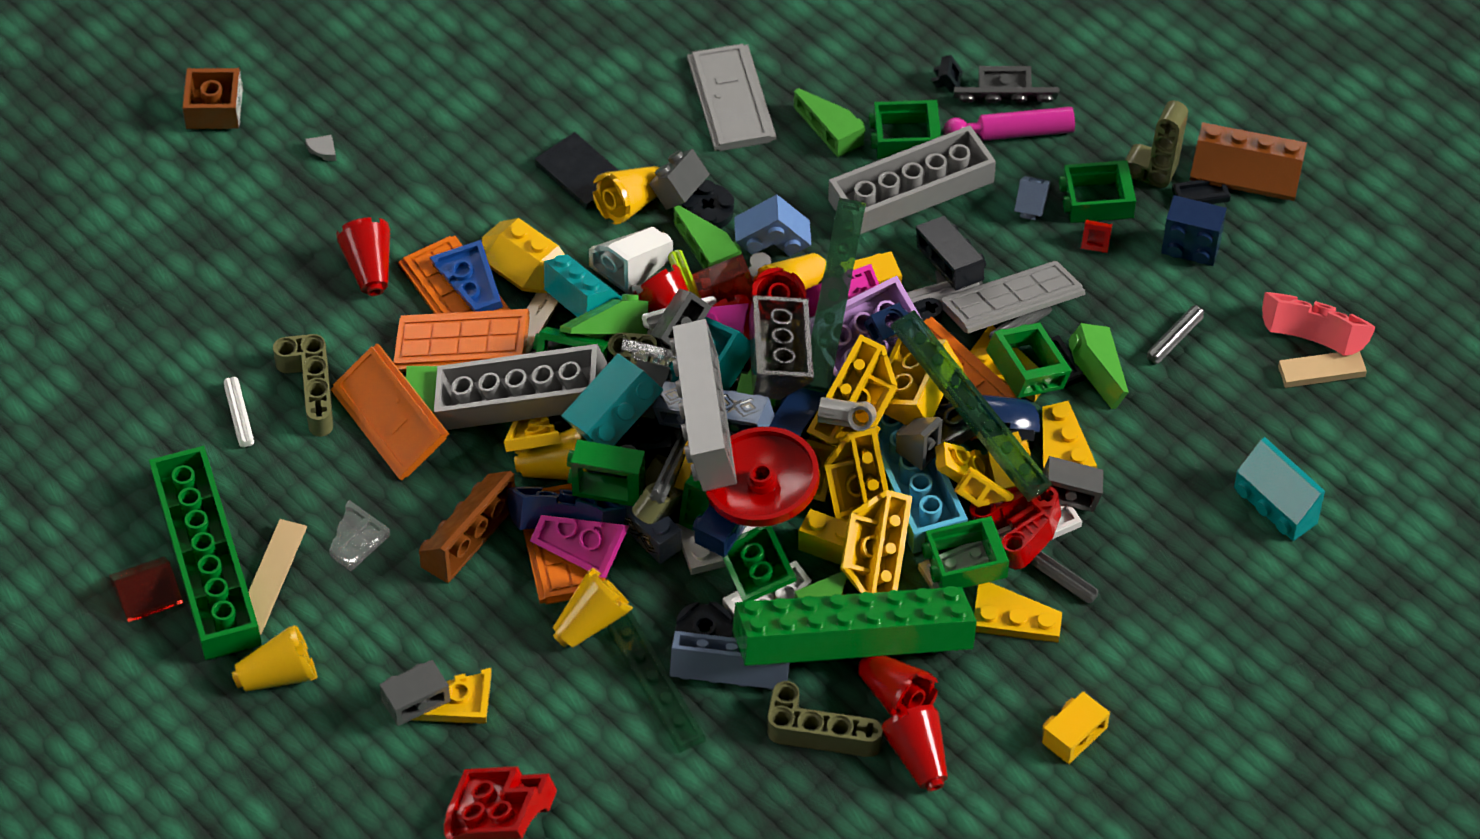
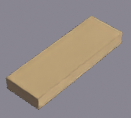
[1278,351,1367,388]

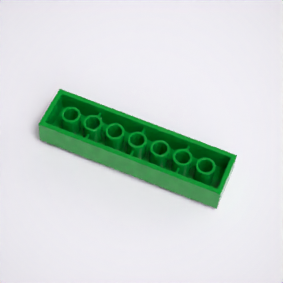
[149,446,262,660]
[733,586,977,666]

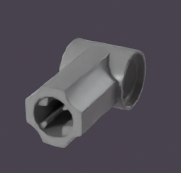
[818,397,877,431]

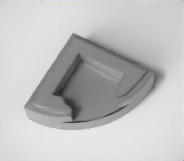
[305,135,336,161]

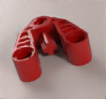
[970,486,1061,570]

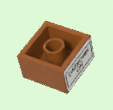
[183,68,243,129]

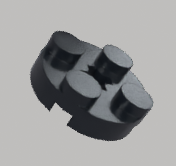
[681,180,734,229]
[676,602,734,638]

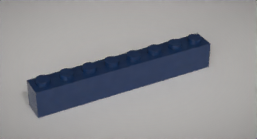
[692,364,837,558]

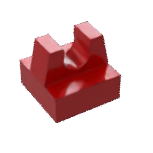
[1081,220,1113,253]

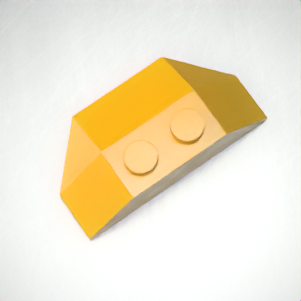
[482,218,565,293]
[806,334,898,445]
[824,426,889,522]
[840,490,912,593]

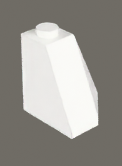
[589,227,673,294]

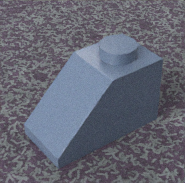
[1014,176,1051,220]

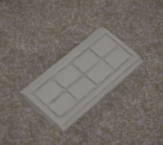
[687,44,776,151]
[939,261,1085,333]

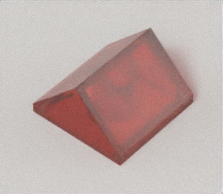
[692,254,754,307]
[109,556,183,622]

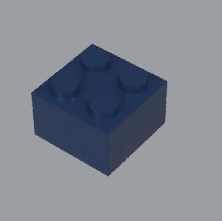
[1161,195,1227,266]

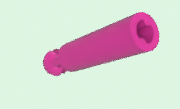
[943,107,1075,141]

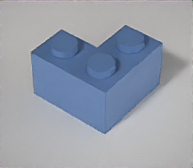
[734,195,811,256]

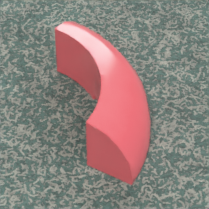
[1262,292,1375,356]

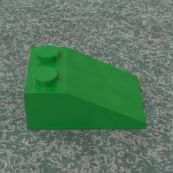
[722,526,797,602]

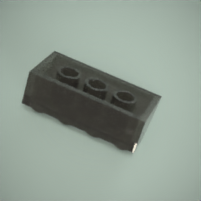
[749,295,814,400]

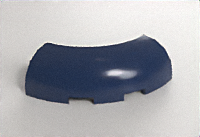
[975,395,1040,432]
[507,487,626,530]

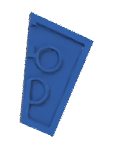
[430,240,503,312]

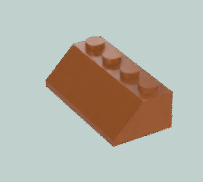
[1190,122,1307,201]
[419,471,515,583]

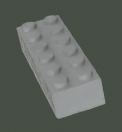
[828,125,996,237]
[669,319,737,491]
[434,344,607,430]

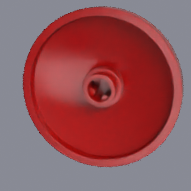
[706,427,820,527]

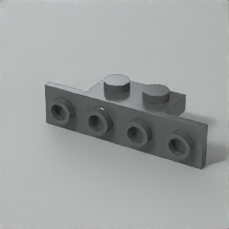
[953,66,1059,103]

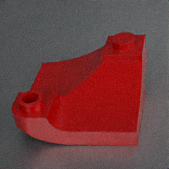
[444,766,557,839]

